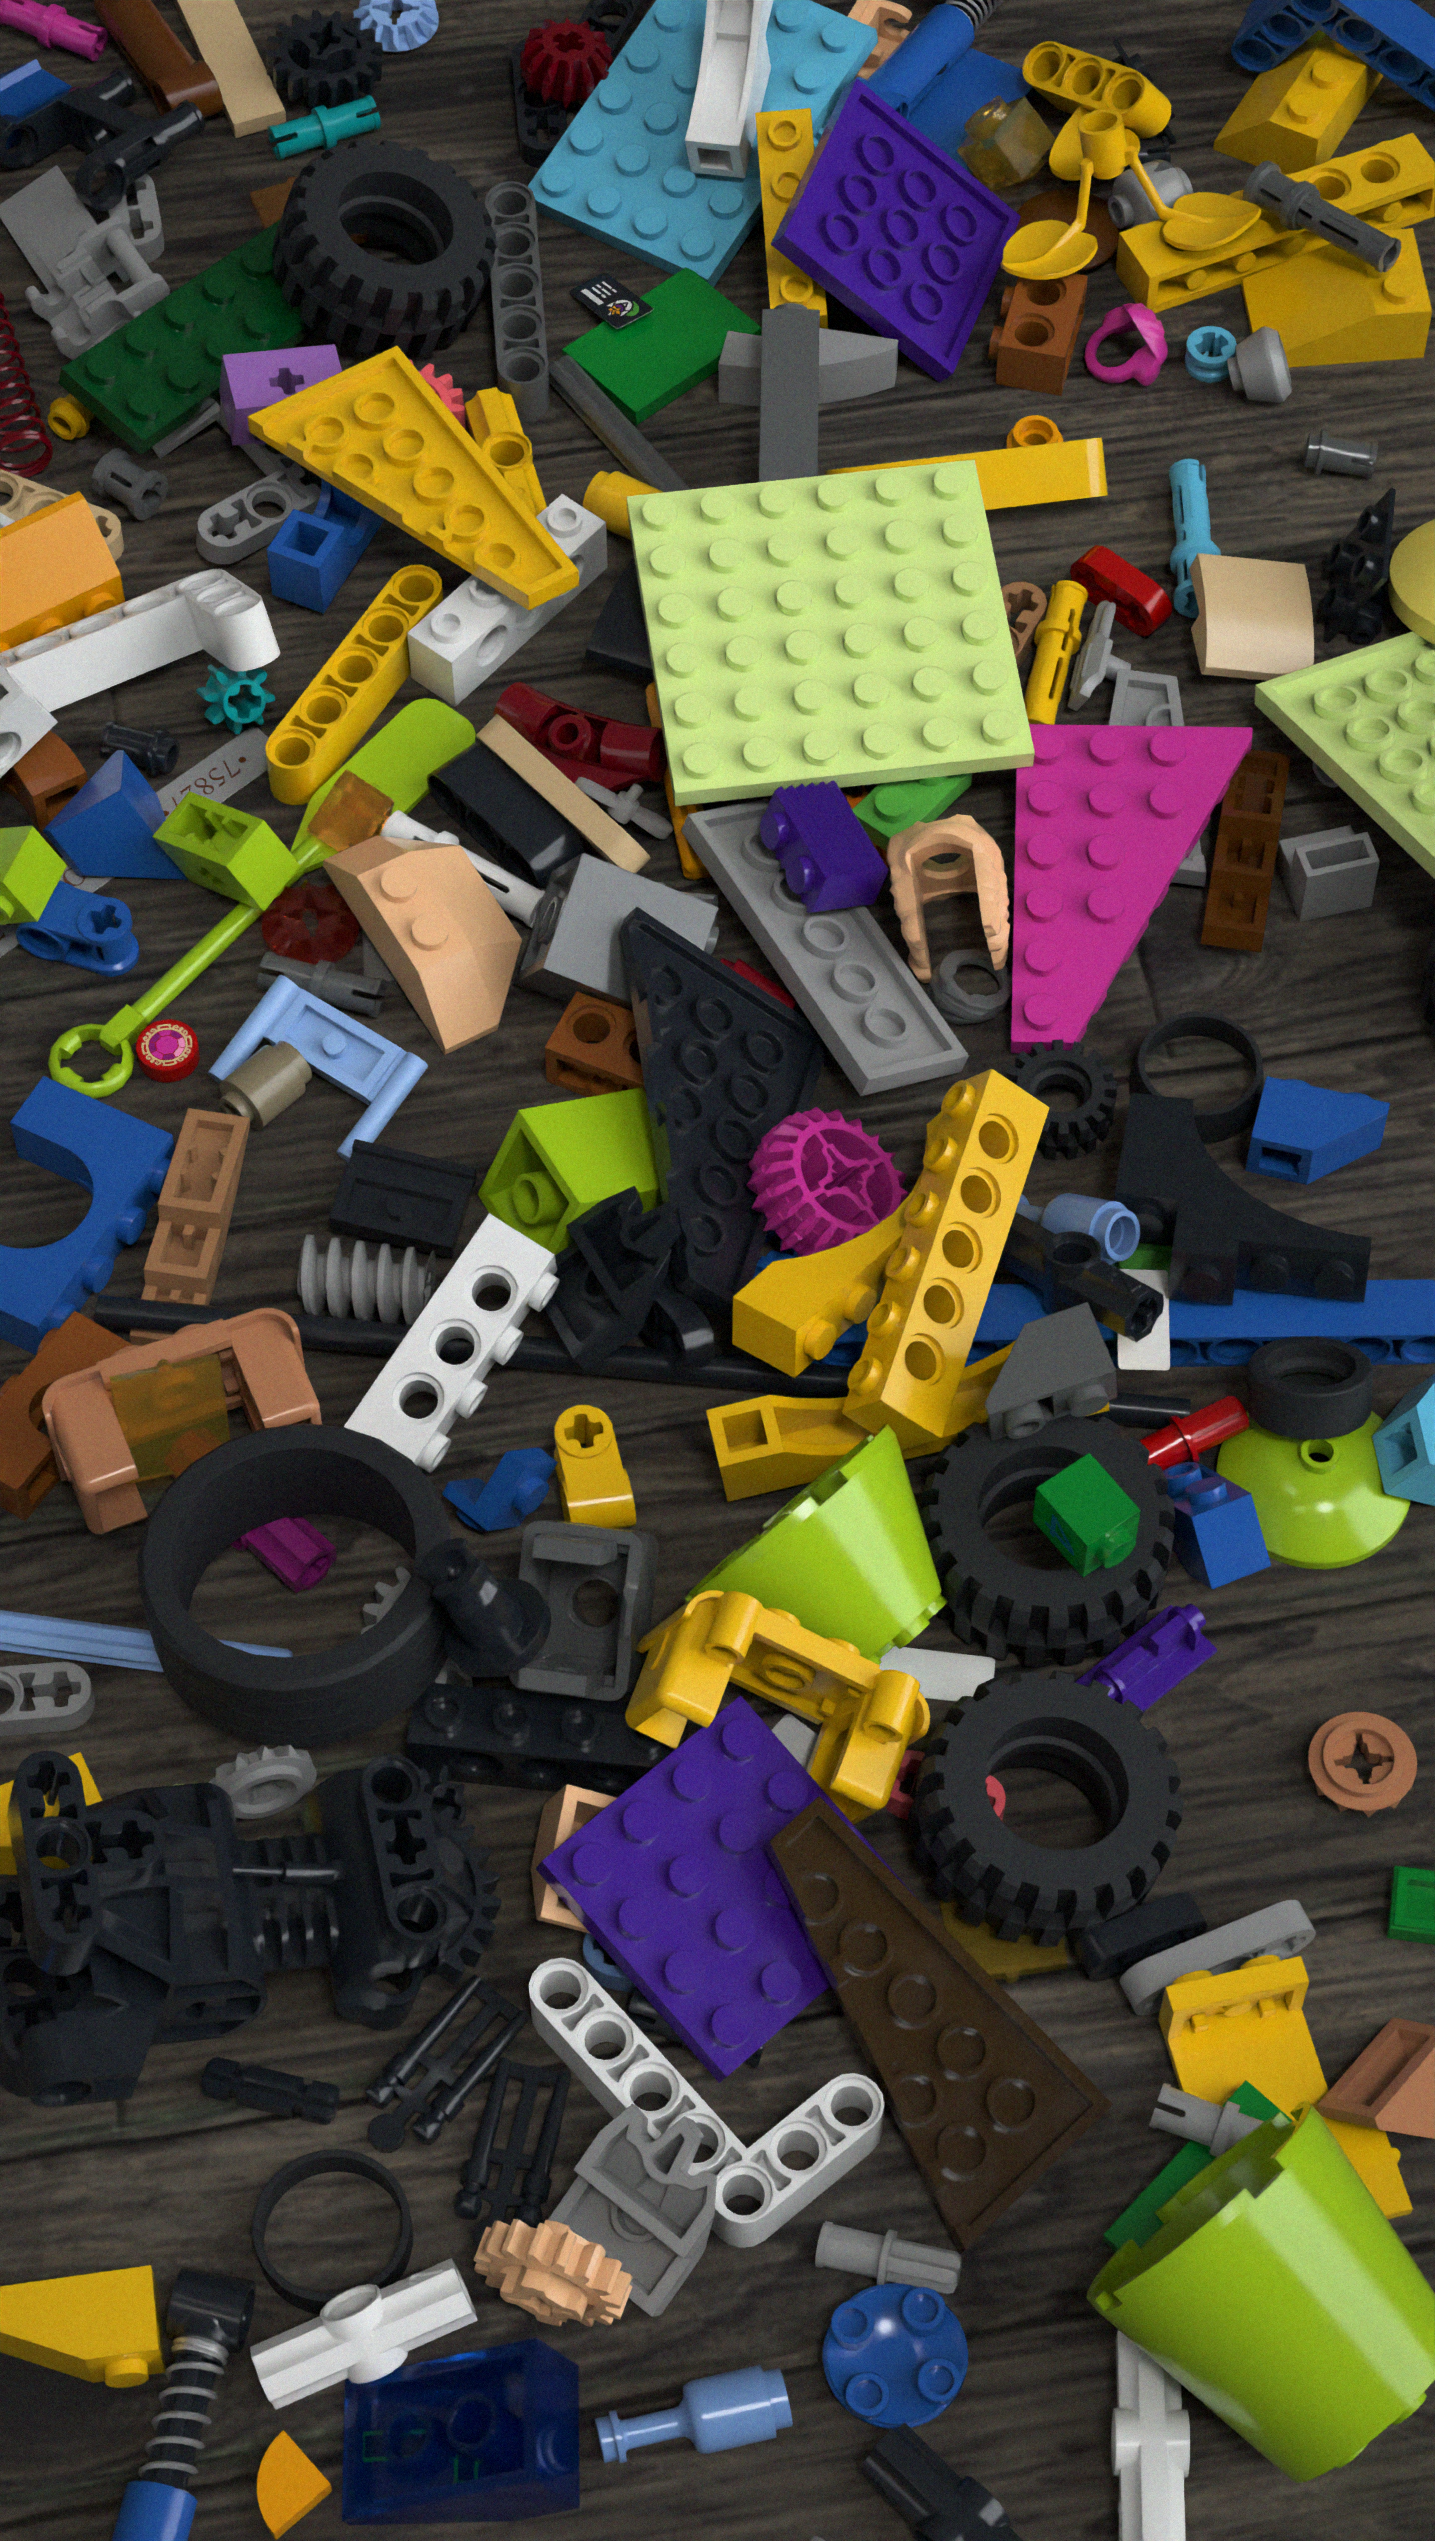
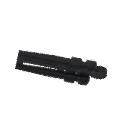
[365,1975,531,2153]
[453,2058,572,2251]

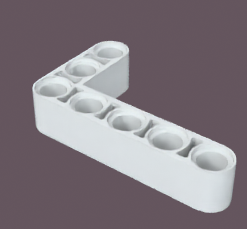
[0,569,280,712]
[529,1958,884,2248]

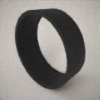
[1129,1011,1265,1144]

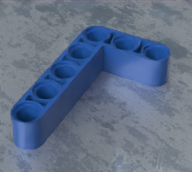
[1231,0,1435,112]

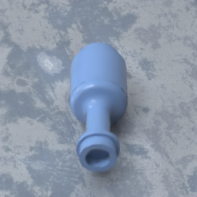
[1016,1193,1140,1265]
[595,2364,793,2463]

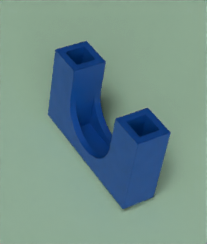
[0,1076,175,1355]

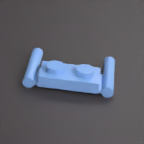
[208,975,428,1163]

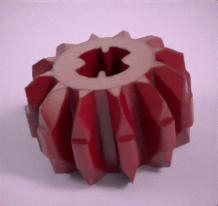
[520,16,613,109]

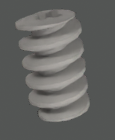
[297,1234,436,1325]

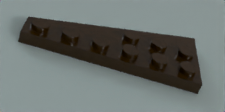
[765,1796,1113,2254]

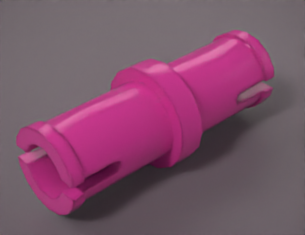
[0,0,108,62]

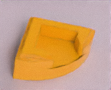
[257,2430,332,2540]

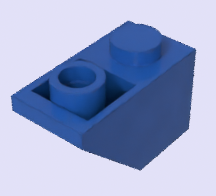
[1245,1076,1390,1185]
[1163,1462,1271,1589]

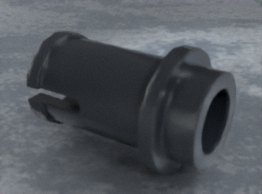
[99,721,180,776]

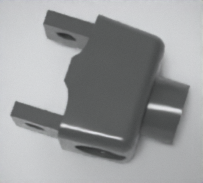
[509,1520,659,1701]

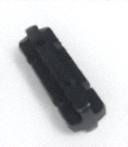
[201,2057,340,2125]

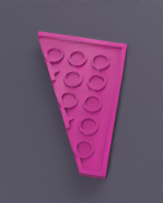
[1011,724,1252,1054]

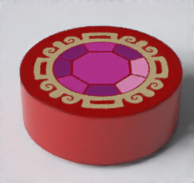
[136,1019,200,1083]

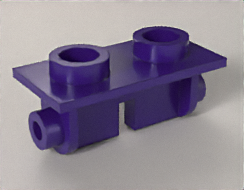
[1075,1603,1217,1712]

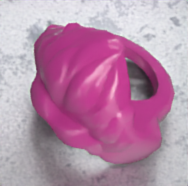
[1084,303,1168,386]

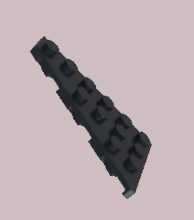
[621,907,828,1321]

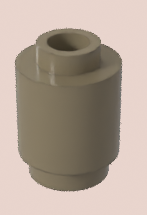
[219,1041,312,1130]

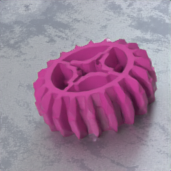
[746,1107,909,1257]

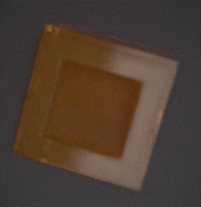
[307,770,394,852]

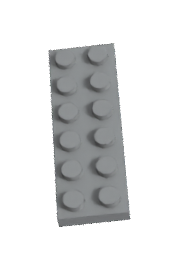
[681,798,969,1096]

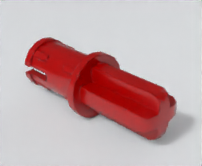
[1139,1396,1250,1471]

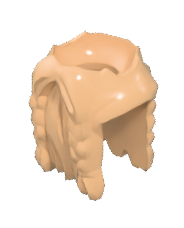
[885,814,1010,984]

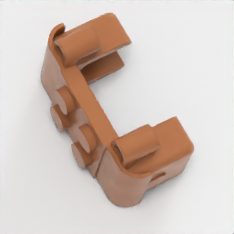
[42,1308,322,1534]

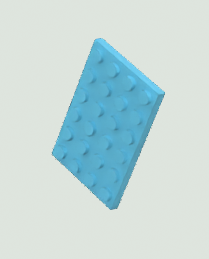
[528,0,878,287]

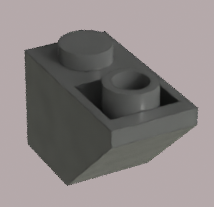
[985,1302,1117,1441]

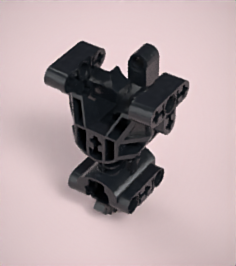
[0,1751,502,2107]

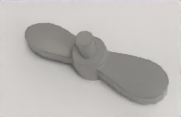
[574,777,674,839]

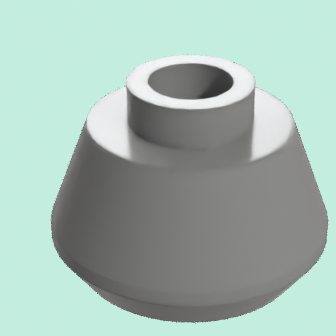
[1227,326,1292,403]

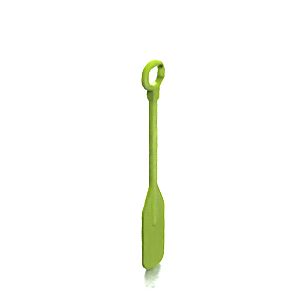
[48,698,476,1099]

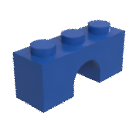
[266,478,385,614]

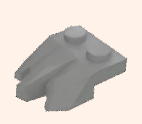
[548,2104,717,2317]

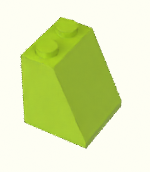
[477,1087,663,1255]

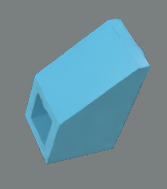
[1372,1374,1435,1506]

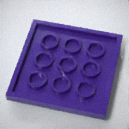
[771,78,1021,383]
[535,1695,916,2083]

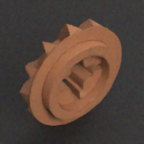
[1307,1712,1417,1817]

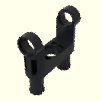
[0,69,205,211]

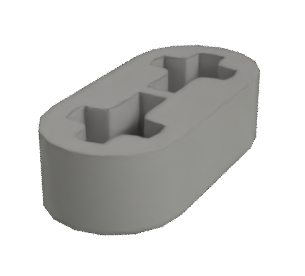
[108,174,165,263]

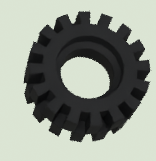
[1006,1039,1117,1160]

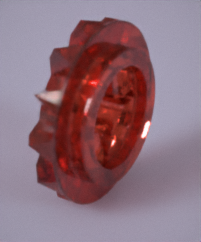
[262,878,359,965]

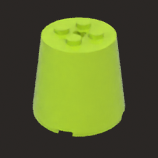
[1086,2101,1435,2483]

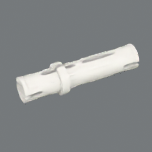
[380,810,545,928]

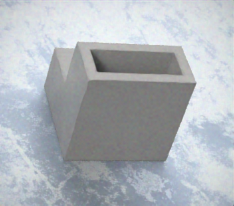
[1275,825,1380,922]

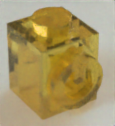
[956,95,1056,192]

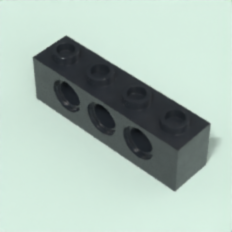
[407,1682,688,1798]

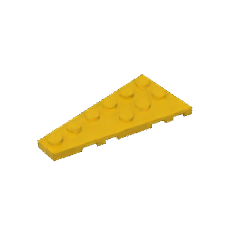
[247,346,579,610]

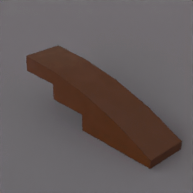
[1200,749,1291,953]

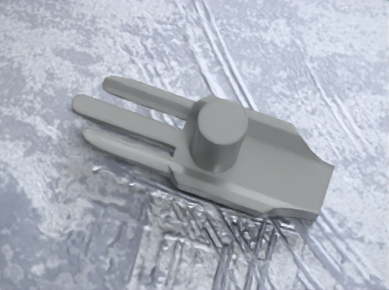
[1067,600,1131,711]

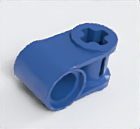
[16,881,140,977]

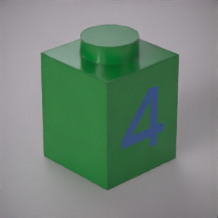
[1032,1452,1141,1577]

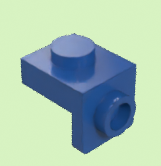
[442,1447,558,1532]

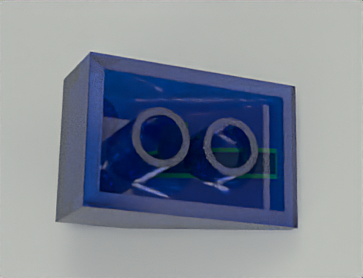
[342,2337,580,2526]

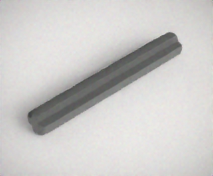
[548,355,691,492]

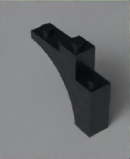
[1114,1093,1372,1306]

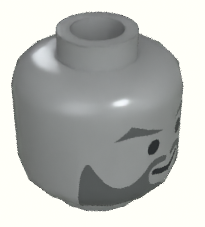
[1108,159,1193,231]

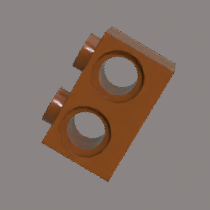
[988,273,1088,396]
[545,991,646,1097]

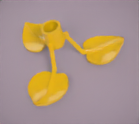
[1000,106,1261,280]

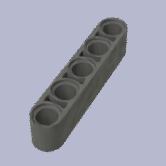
[485,181,550,423]

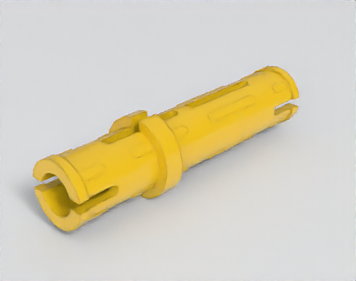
[1024,580,1088,725]

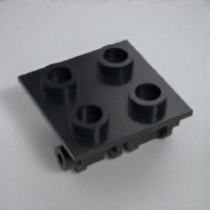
[1321,488,1396,644]

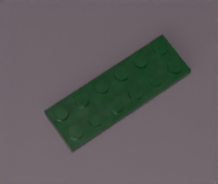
[58,220,320,455]

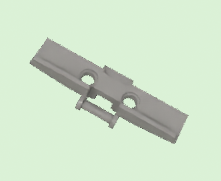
[0,165,222,459]

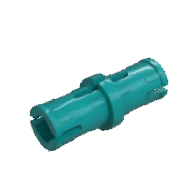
[267,95,381,161]

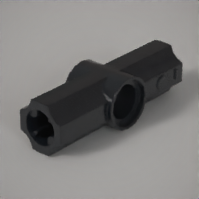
[998,1212,1164,1343]
[860,2423,1023,2541]

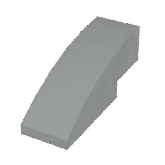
[718,328,898,406]

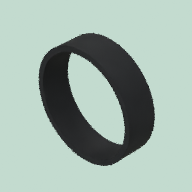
[252,2149,413,2315]

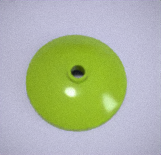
[1216,1411,1411,1569]

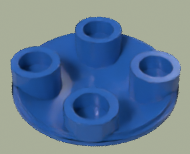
[823,2283,968,2429]

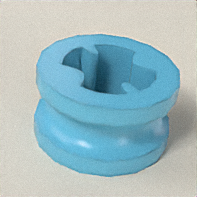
[1184,326,1237,383]

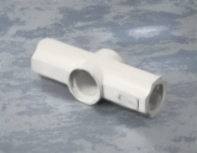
[250,2258,478,2410]
[1111,2330,1190,2541]

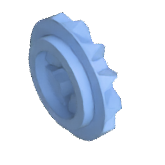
[353,0,439,52]

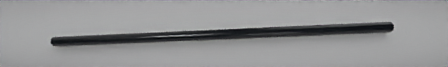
[95,1295,1191,1429]

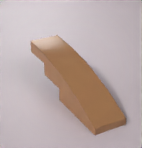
[129,1108,250,1346]

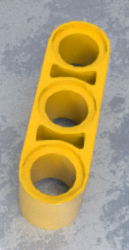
[1023,41,1171,139]

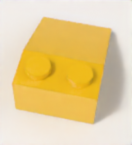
[1241,228,1432,368]

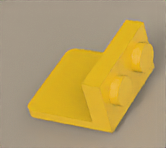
[1158,1955,1329,2121]

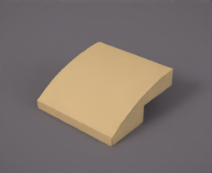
[1189,553,1314,681]

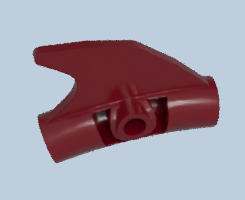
[493,681,668,856]

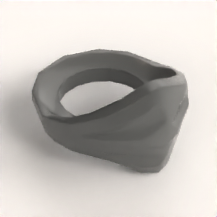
[927,949,1012,1025]

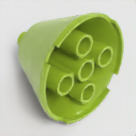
[683,1424,947,1665]

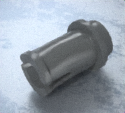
[1303,429,1378,479]

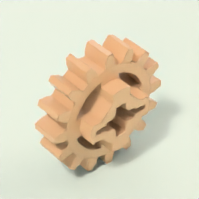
[473,2219,632,2327]

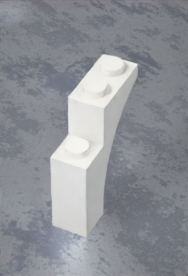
[685,0,773,178]

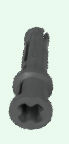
[1243,160,1401,273]

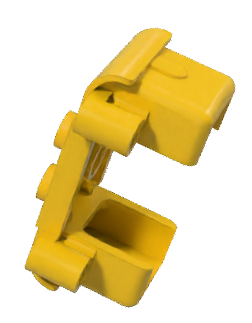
[625,1590,930,1825]

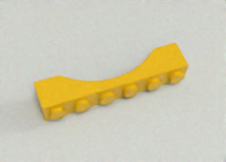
[732,1111,944,1378]
[706,1340,1109,1502]

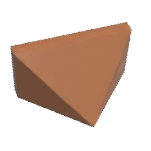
[1317,2017,1435,2139]

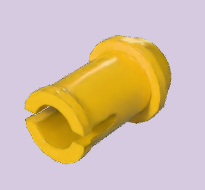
[48,393,95,440]

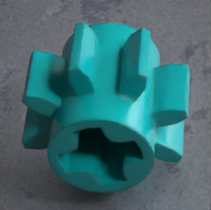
[196,664,275,734]

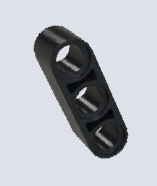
[427,741,585,889]

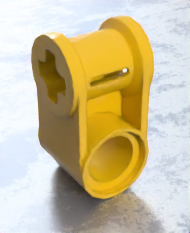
[554,1405,636,1529]

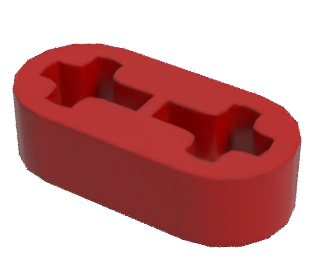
[1070,545,1172,636]

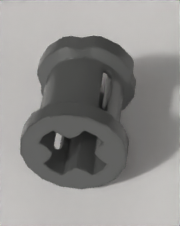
[92,448,168,520]

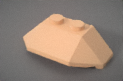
[323,836,522,1055]

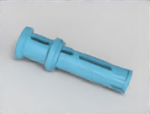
[1169,459,1221,618]

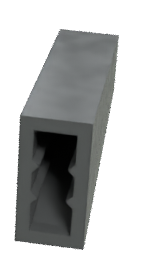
[759,303,820,482]

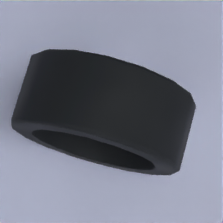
[1247,1336,1373,1440]

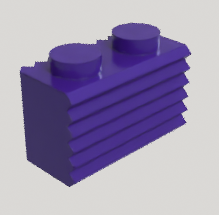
[760,780,889,913]

